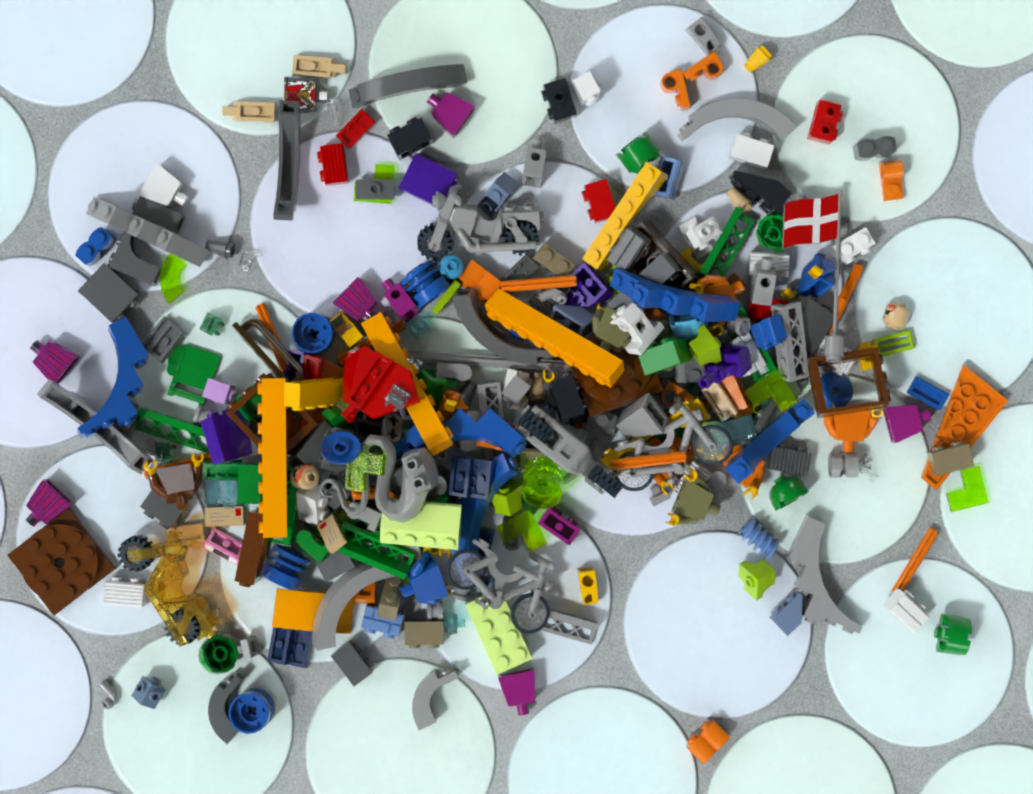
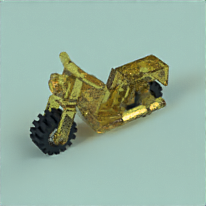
[117,530,220,647]

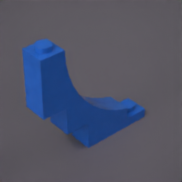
[726,398,815,484]
[395,408,527,459]
[450,453,519,583]

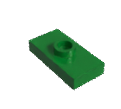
[203,460,242,480]

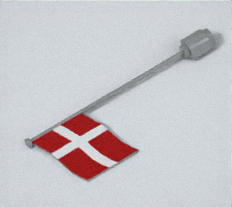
[782,190,845,363]

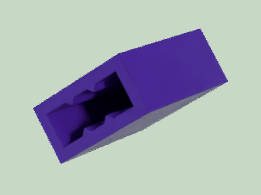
[398,153,459,208]
[200,409,254,465]

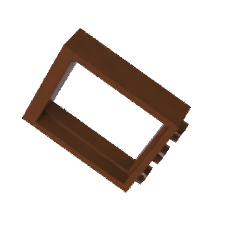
[808,347,891,418]
[226,373,318,454]
[235,508,269,587]

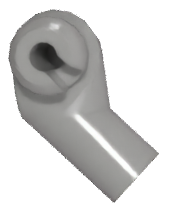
[538,288,567,304]
[98,680,117,709]

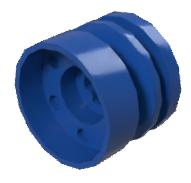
[400,260,451,310]
[292,313,335,355]
[260,543,311,591]
[229,688,275,734]

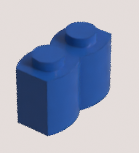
[75,227,116,266]
[750,315,787,351]

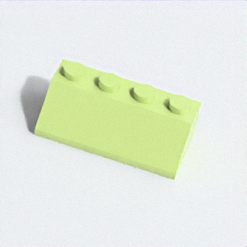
[380,498,462,550]

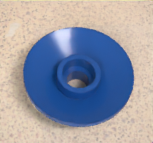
[820,372,853,409]
[321,432,361,465]

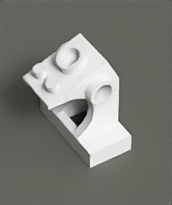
[678,217,723,259]
[610,303,664,355]

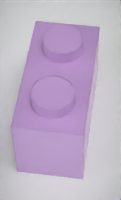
[202,378,237,404]

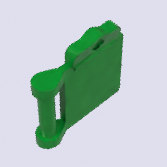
[166,344,221,407]

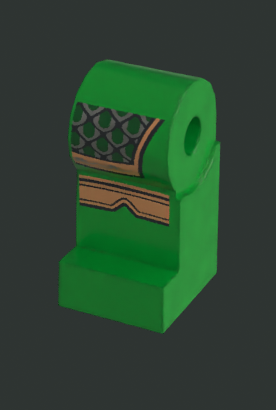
[321,396,360,429]
[296,529,330,563]

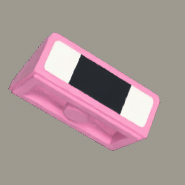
[204,527,242,565]

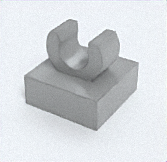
[649,484,671,506]
[237,635,260,659]

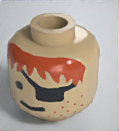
[882,301,910,331]
[290,464,320,490]

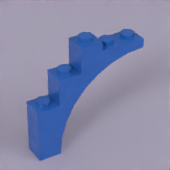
[610,268,741,322]
[77,317,149,438]

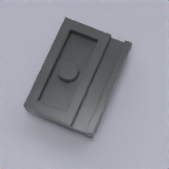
[142,316,187,363]

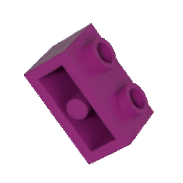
[537,506,580,546]

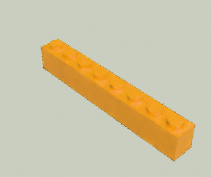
[485,288,625,388]
[361,312,454,456]
[258,378,287,538]

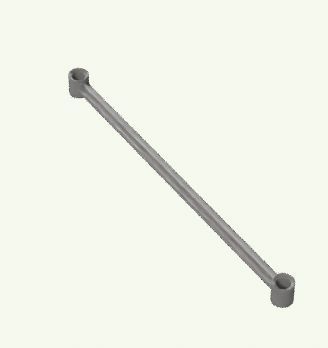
[401,346,689,383]

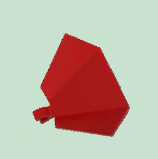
[341,346,420,423]

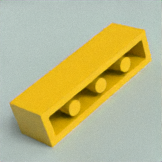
[284,377,344,411]

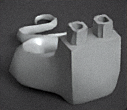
[320,434,438,523]

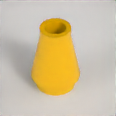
[744,45,772,73]

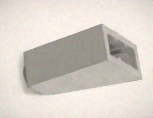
[616,393,669,438]

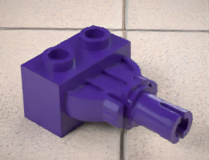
[565,262,615,309]
[698,345,752,389]

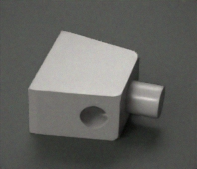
[521,140,546,188]
[748,256,777,306]

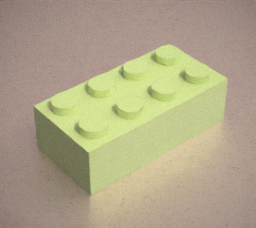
[465,590,532,675]

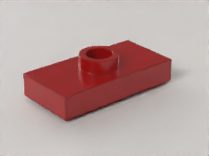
[336,109,376,150]
[303,353,324,380]

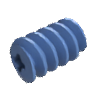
[737,519,779,560]

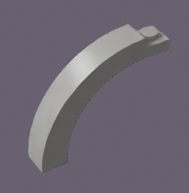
[678,99,797,142]
[312,563,395,651]

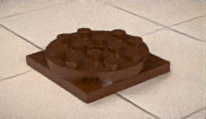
[569,333,663,418]
[7,508,116,616]

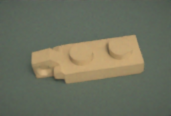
[292,55,347,78]
[222,101,276,123]

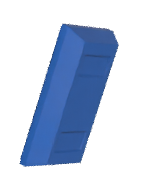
[906,376,949,411]

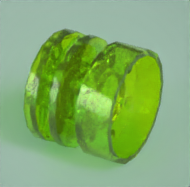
[522,457,564,509]

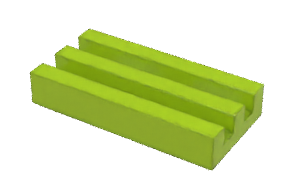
[431,280,460,315]
[872,330,915,357]

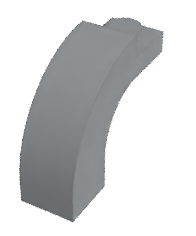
[412,668,459,730]

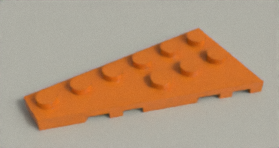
[920,365,1008,490]

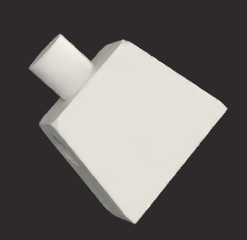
[139,163,189,208]

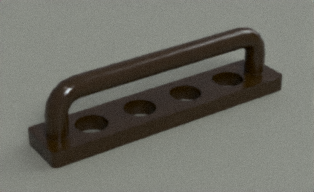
[232,319,305,382]

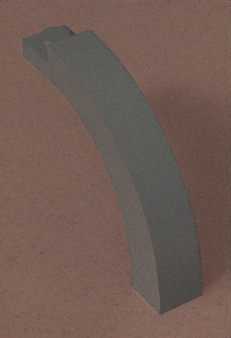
[349,64,468,108]
[273,100,301,221]
[452,288,554,364]

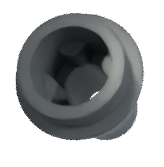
[205,240,235,259]

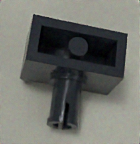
[541,78,577,124]

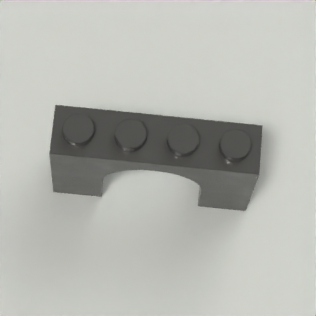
[109,196,186,286]

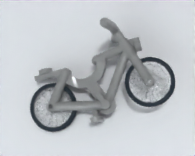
[613,396,733,491]
[446,539,556,634]

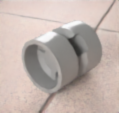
[828,453,859,478]

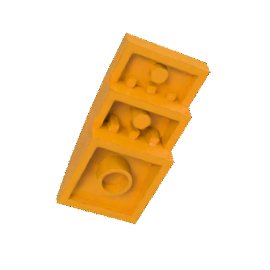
[272,588,355,634]

